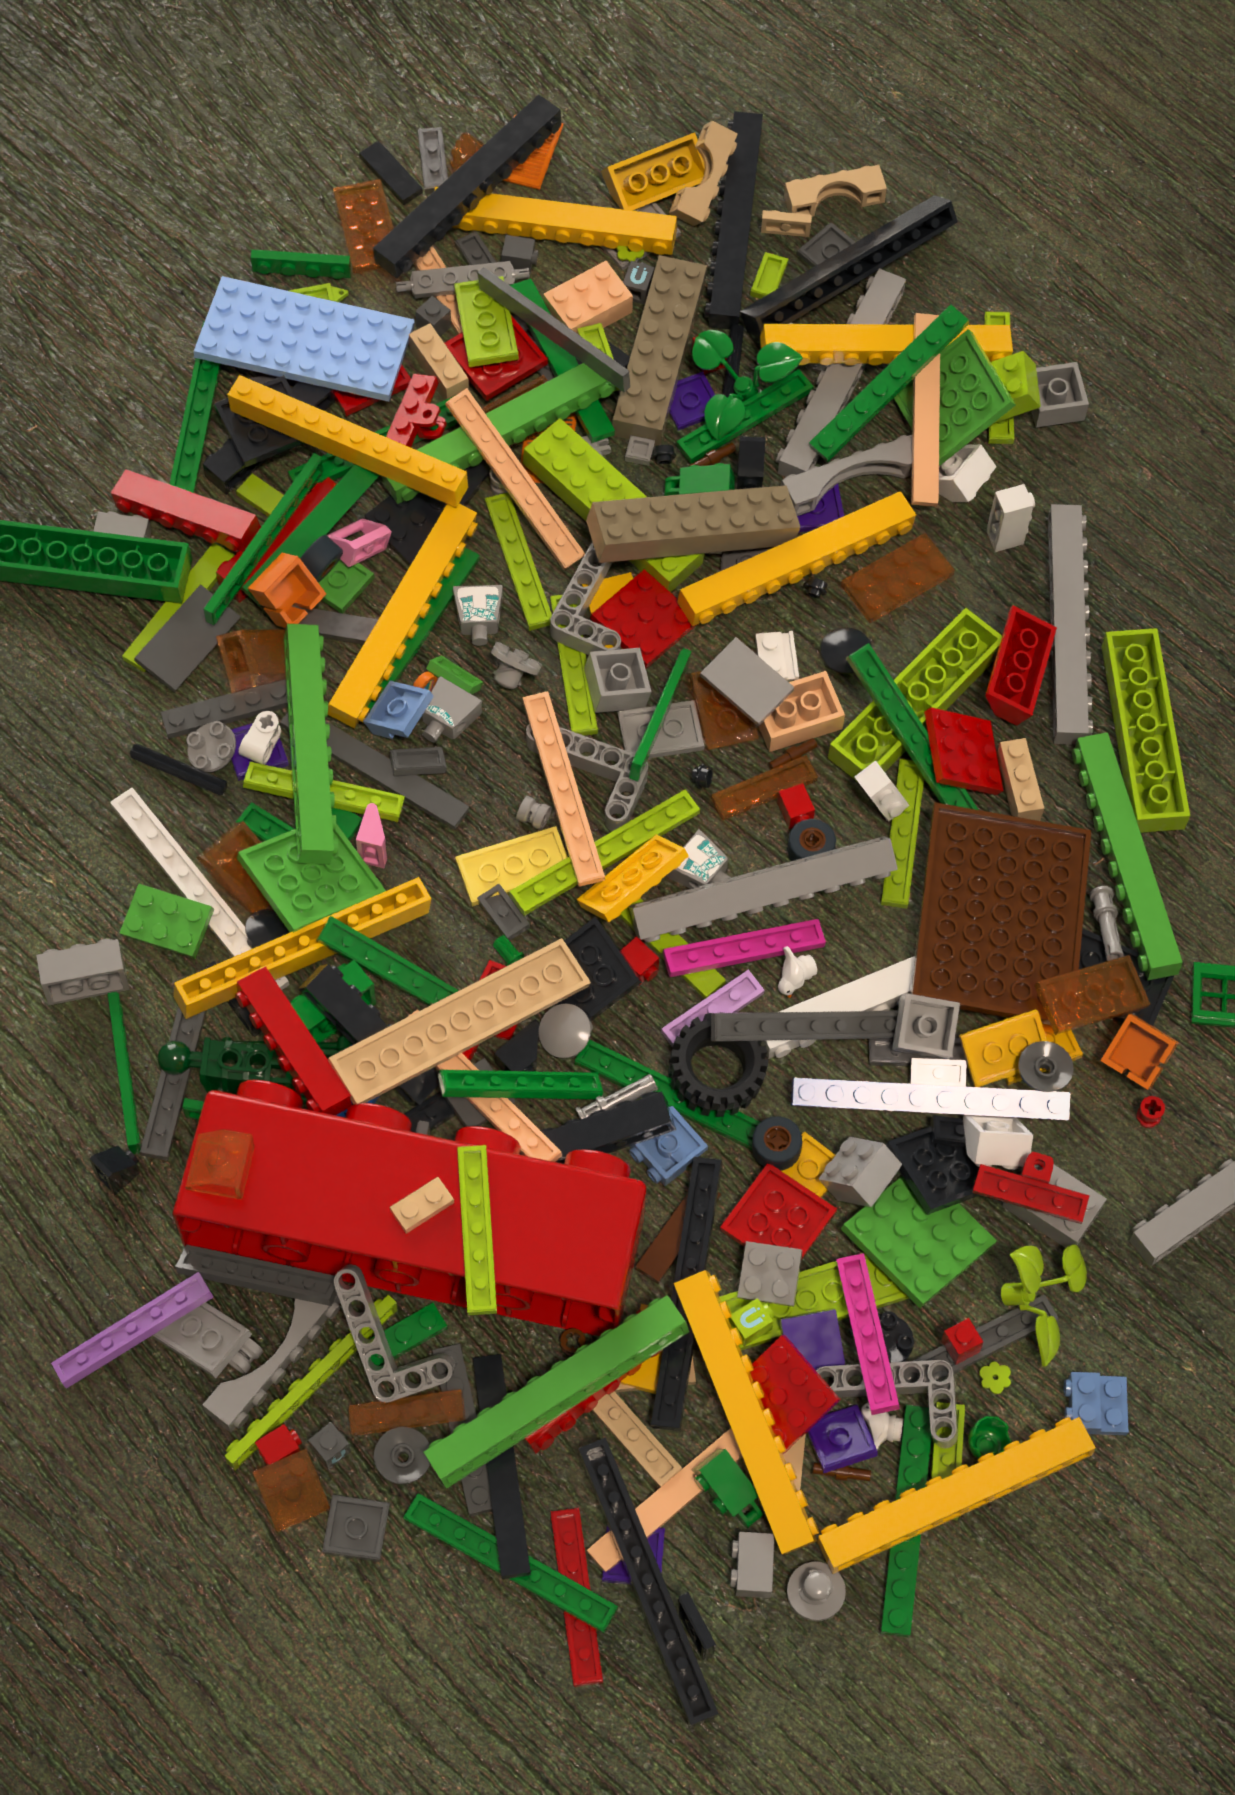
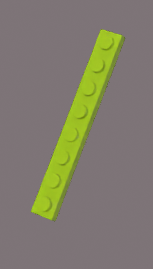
[509,789,700,916]
[225,1295,398,1471]

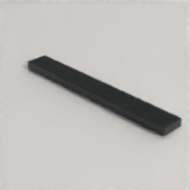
[473,1354,531,1579]

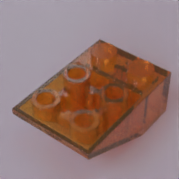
[216,630,286,693]

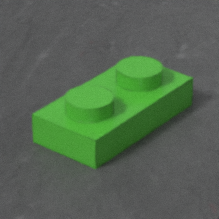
[426,655,483,694]

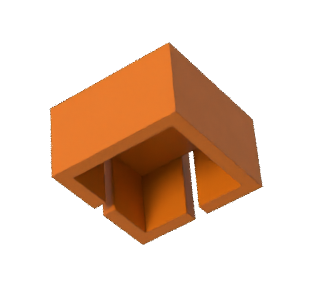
[248,553,326,628]
[1100,1014,1179,1090]

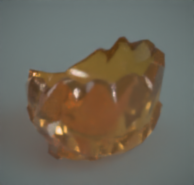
[450,132,484,173]

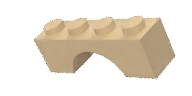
[669,121,737,226]
[784,165,887,217]

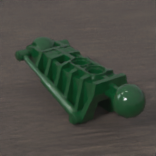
[157,1036,351,1103]

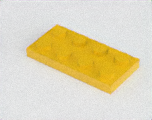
[577,834,689,922]

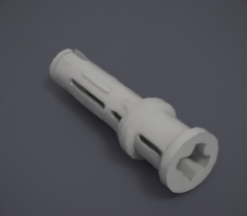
[1089,886,1124,962]
[575,1074,658,1120]

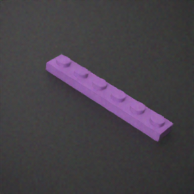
[51,1272,214,1389]

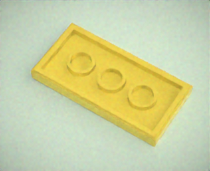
[455,826,568,907]

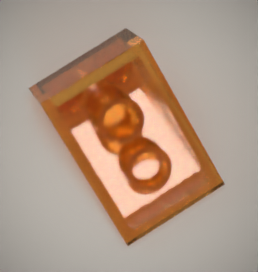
[688,670,759,750]
[196,821,270,914]

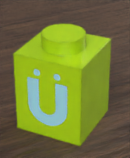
[729,1298,774,1346]

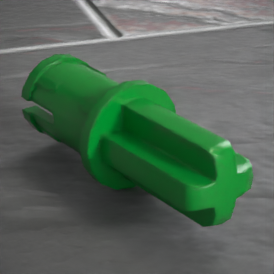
[493,935,524,966]

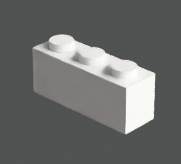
[986,484,1035,552]

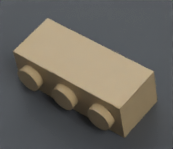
[409,324,469,400]
[997,738,1044,821]

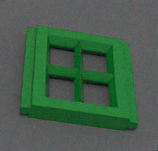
[1191,962,1235,1028]

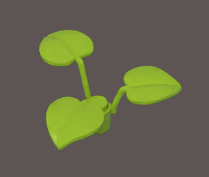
[1001,1244,1087,1367]

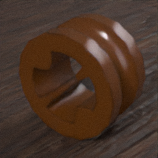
[560,1328,586,1357]

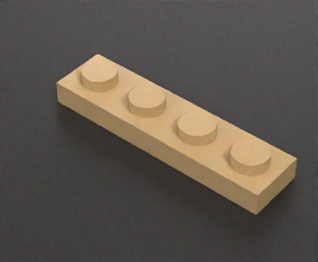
[592,1391,682,1488]

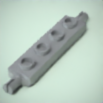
[396,261,530,298]

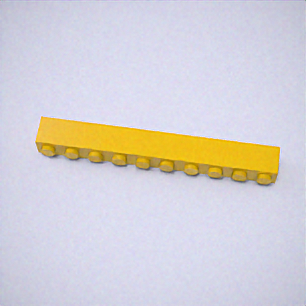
[434,187,677,255]
[760,324,1013,365]
[227,375,468,508]
[677,491,916,626]
[328,504,478,729]
[173,877,431,1019]
[674,1270,819,1555]
[817,1417,1095,1574]

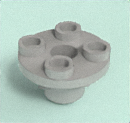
[491,642,542,689]
[787,1562,846,1621]

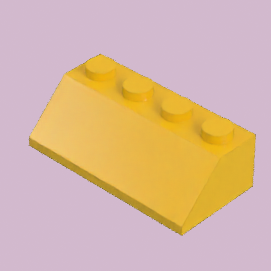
[601,132,705,211]

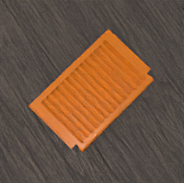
[503,115,564,190]

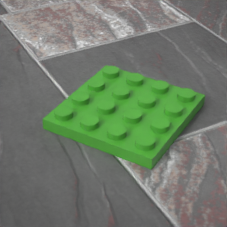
[894,329,1016,466]
[237,824,386,933]
[841,1176,997,1309]

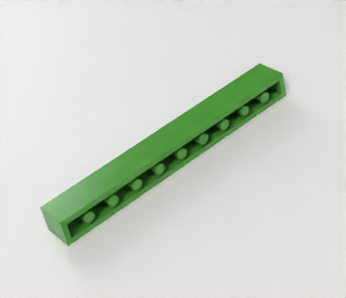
[382,363,616,504]
[283,624,338,864]
[1072,732,1183,980]
[424,1295,689,1489]

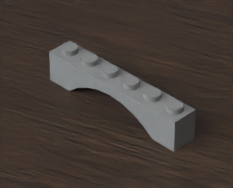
[780,435,912,516]
[202,1295,341,1433]

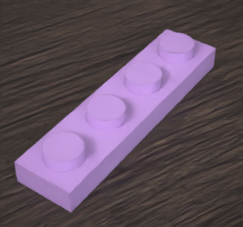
[661,969,765,1047]

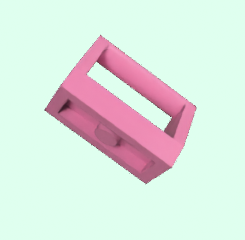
[327,519,392,567]
[356,803,387,868]

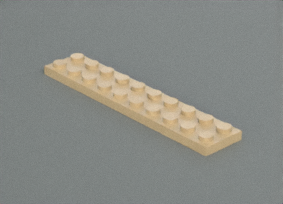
[328,938,591,1105]

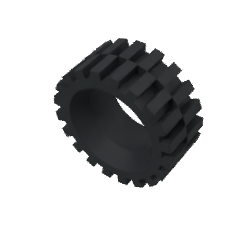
[668,1012,768,1117]

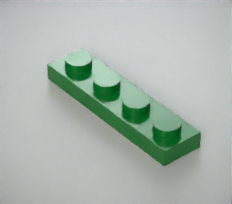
[251,249,351,279]

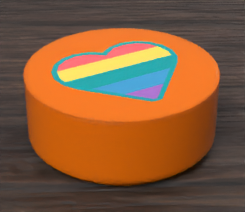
[413,671,438,692]

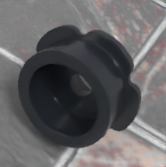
[651,445,676,464]
[803,577,828,599]
[692,763,713,789]

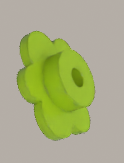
[617,246,644,262]
[979,1361,1011,1394]

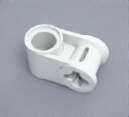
[239,711,281,765]

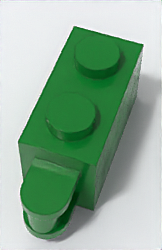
[664,463,735,496]
[692,1449,763,1529]

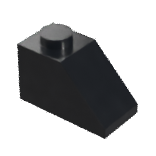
[737,436,765,489]
[494,1019,539,1071]
[89,1146,140,1195]

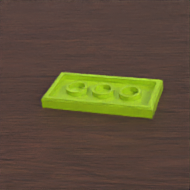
[454,276,519,367]

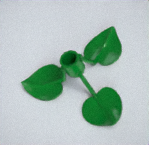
[692,330,803,441]

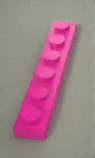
[662,919,826,977]
[836,1253,900,1415]

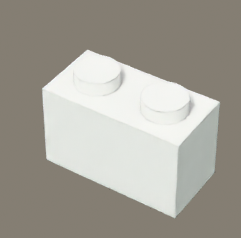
[855,761,910,822]

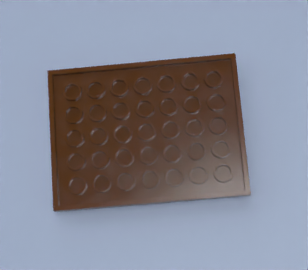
[911,802,1092,1028]

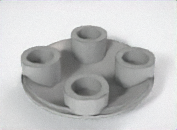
[187,721,236,772]
[539,1004,593,1058]

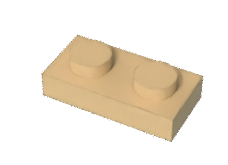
[761,210,812,237]
[390,1177,454,1233]

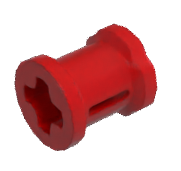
[1136,1096,1165,1128]

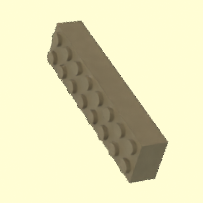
[612,255,707,445]
[586,485,800,563]

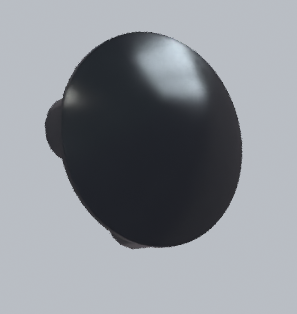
[821,627,872,674]
[245,909,290,948]
[878,1311,914,1363]

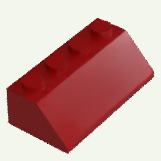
[985,605,1057,726]

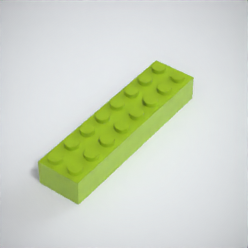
[523,418,705,592]
[828,608,1002,783]
[1101,628,1190,833]

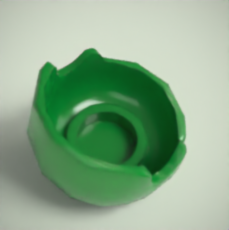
[968,1416,1012,1460]

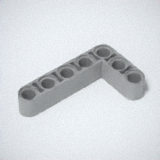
[550,541,621,655]
[526,724,648,831]
[334,1264,456,1403]
[816,1360,958,1448]

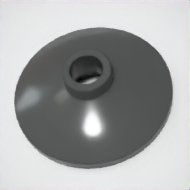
[1018,1041,1074,1092]
[374,1427,431,1484]

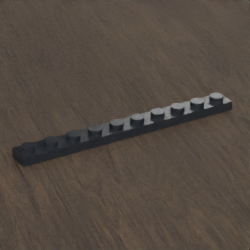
[651,1157,723,1431]

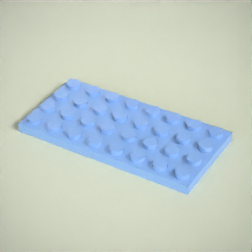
[194,276,415,402]

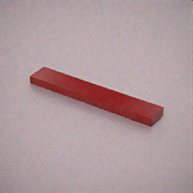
[551,1508,603,1687]

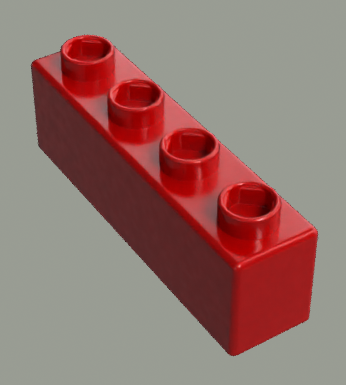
[172,1080,646,1337]

